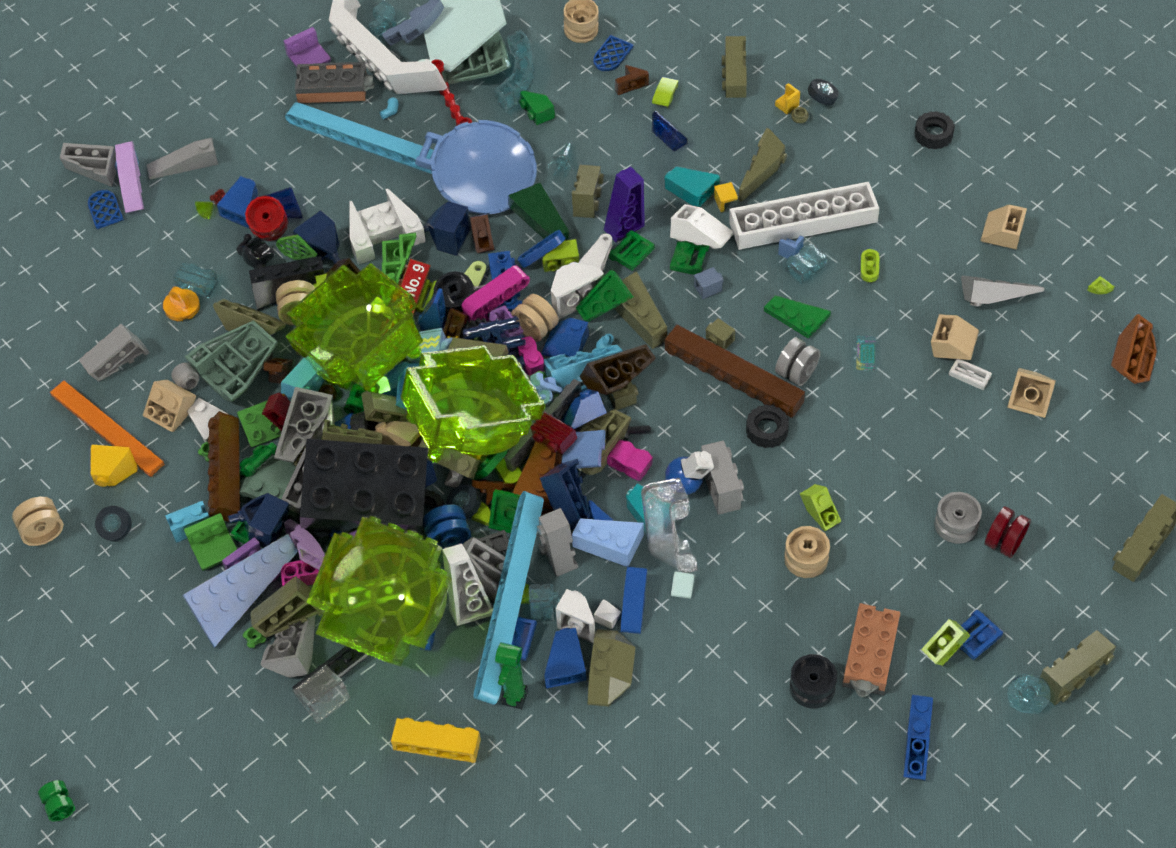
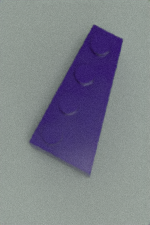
[603,166,645,243]

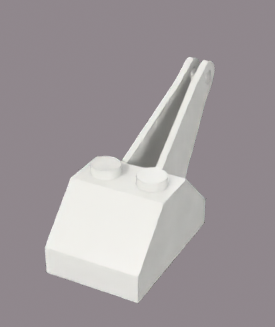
[551,234,612,320]

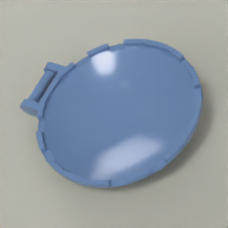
[415,120,537,214]

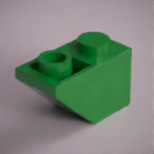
[519,91,555,125]

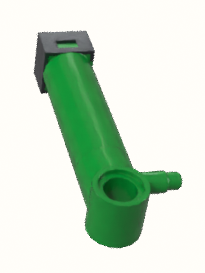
[495,642,528,710]

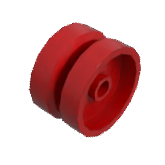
[245,196,288,241]

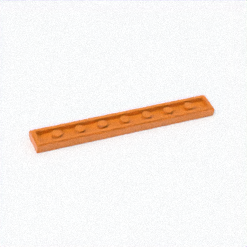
[50,381,165,477]

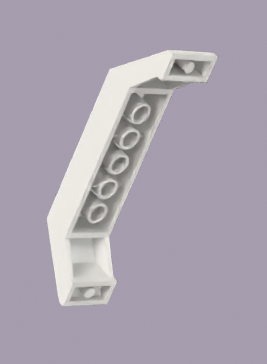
[329,0,447,94]

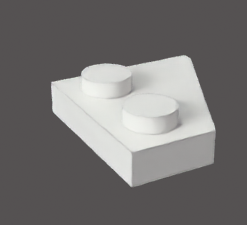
[187,398,228,442]

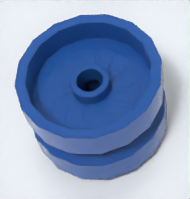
[423,505,472,553]

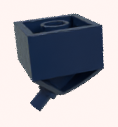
[423,201,471,256]
[293,210,341,263]
[228,493,289,548]

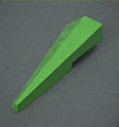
[382,233,417,306]

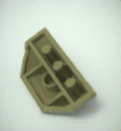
[213,299,286,336]
[578,409,631,475]
[588,629,636,707]

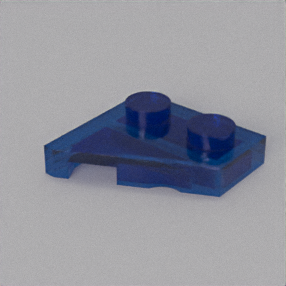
[265,187,303,219]

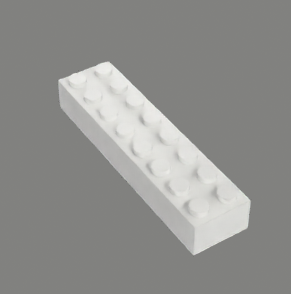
[729,182,879,250]

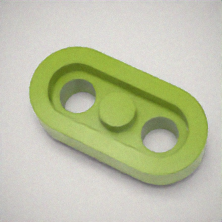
[860,249,880,282]

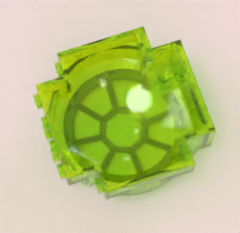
[285,263,423,393]
[401,345,545,462]
[306,515,452,666]

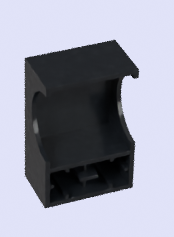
[300,439,428,537]

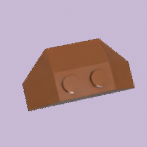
[1111,314,1157,384]

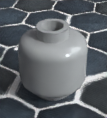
[171,363,199,390]

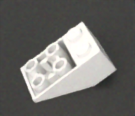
[670,204,734,249]

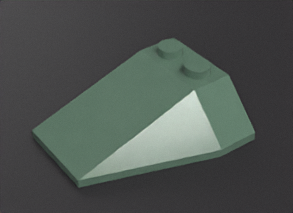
[442,31,512,84]
[185,320,278,402]
[240,455,300,523]

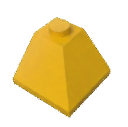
[91,445,138,487]

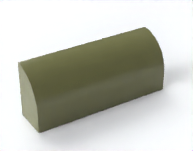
[361,391,435,427]

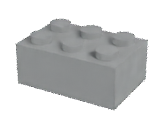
[701,440,744,515]

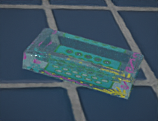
[856,336,876,371]

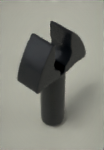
[623,425,651,441]

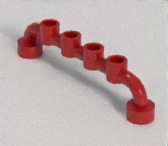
[431,59,472,126]

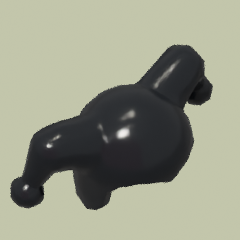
[236,234,275,269]

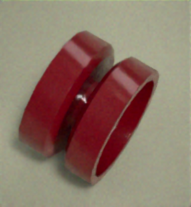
[984,506,1031,558]

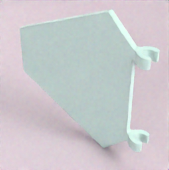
[409,0,507,72]

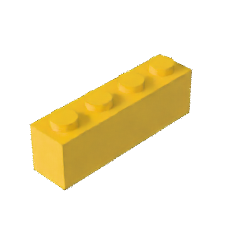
[391,718,481,763]

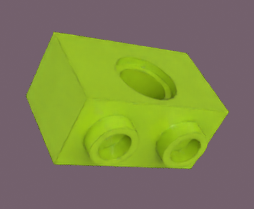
[921,619,971,666]

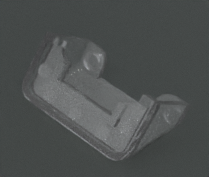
[641,478,698,573]

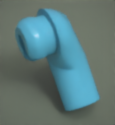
[380,97,399,119]
[596,334,614,348]

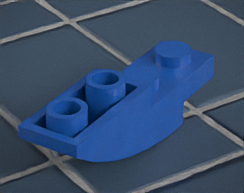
[903,695,933,780]

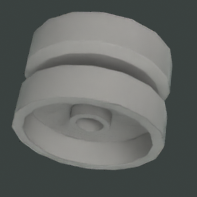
[775,337,821,386]
[934,492,982,544]

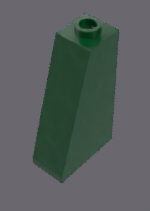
[508,183,569,241]

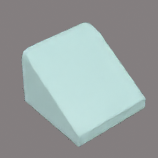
[671,572,694,599]

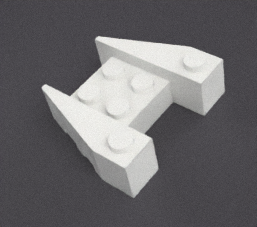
[349,189,426,265]

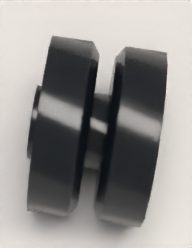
[433,271,476,316]
[790,654,837,709]

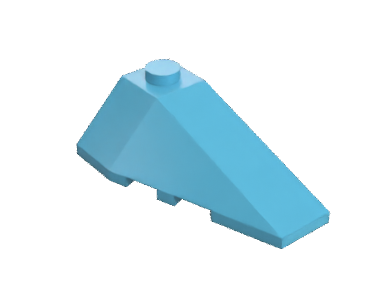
[544,345,623,390]

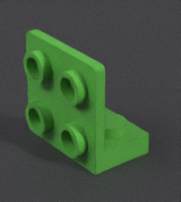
[237,400,282,447]
[184,513,237,571]

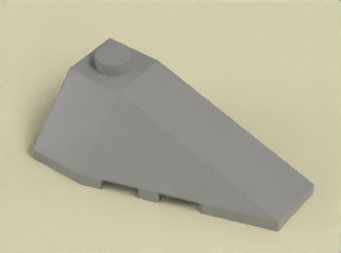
[147,137,218,179]
[961,275,1044,306]
[274,387,333,463]
[261,615,316,678]

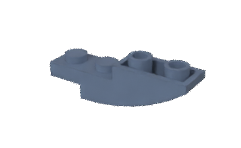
[382,0,444,46]

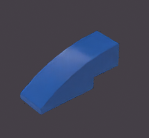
[620,567,647,634]

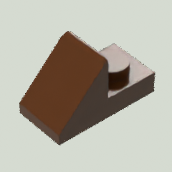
[615,65,649,95]
[469,214,494,253]
[443,308,468,339]
[264,357,293,384]
[472,480,515,505]

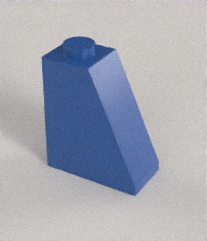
[217,176,258,228]
[544,628,587,689]

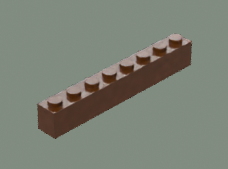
[665,324,805,418]

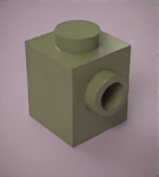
[705,318,735,350]
[608,382,639,410]

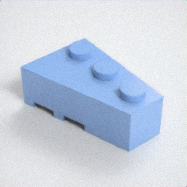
[572,519,644,567]

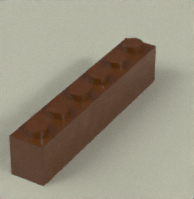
[208,411,240,522]

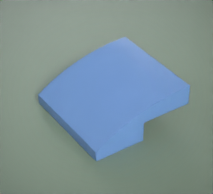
[562,430,606,469]

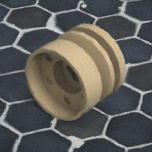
[564,0,599,43]

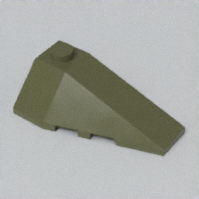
[739,128,787,202]

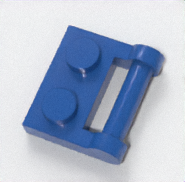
[960,610,1003,660]

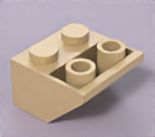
[981,205,1027,249]
[931,314,979,360]
[143,380,196,432]

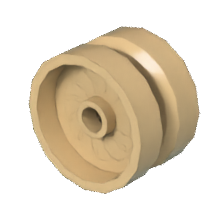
[276,280,319,326]
[511,294,559,342]
[12,497,64,546]
[784,526,830,578]

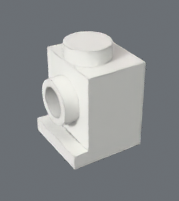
[681,451,714,479]

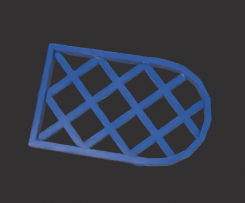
[593,35,633,71]
[88,190,124,229]

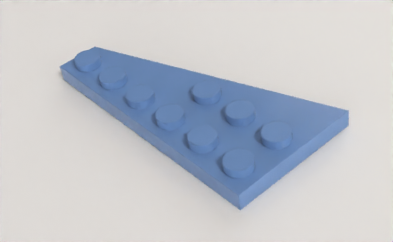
[183,534,298,648]

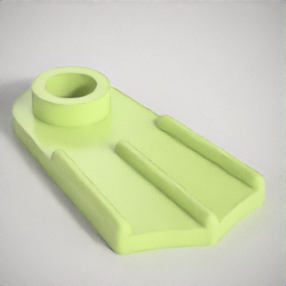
[464,261,486,287]

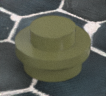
[791,107,809,123]

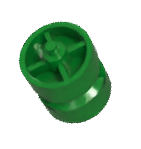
[344,383,372,415]
[38,780,75,822]

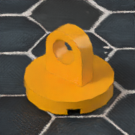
[163,286,200,321]

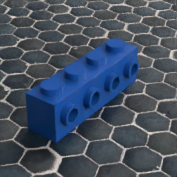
[488,251,522,314]

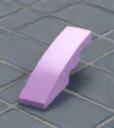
[115,141,144,213]
[284,519,329,574]

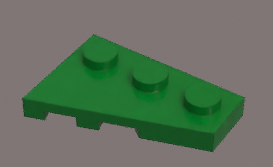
[576,270,633,322]
[764,295,831,339]

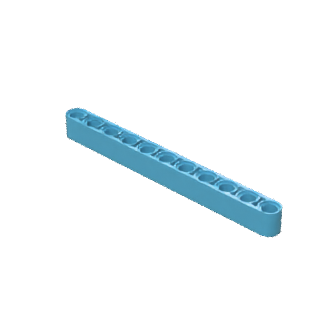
[285,102,434,174]
[473,491,544,705]

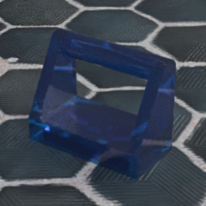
[652,111,687,151]

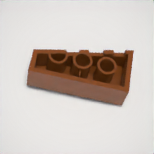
[513,442,562,509]

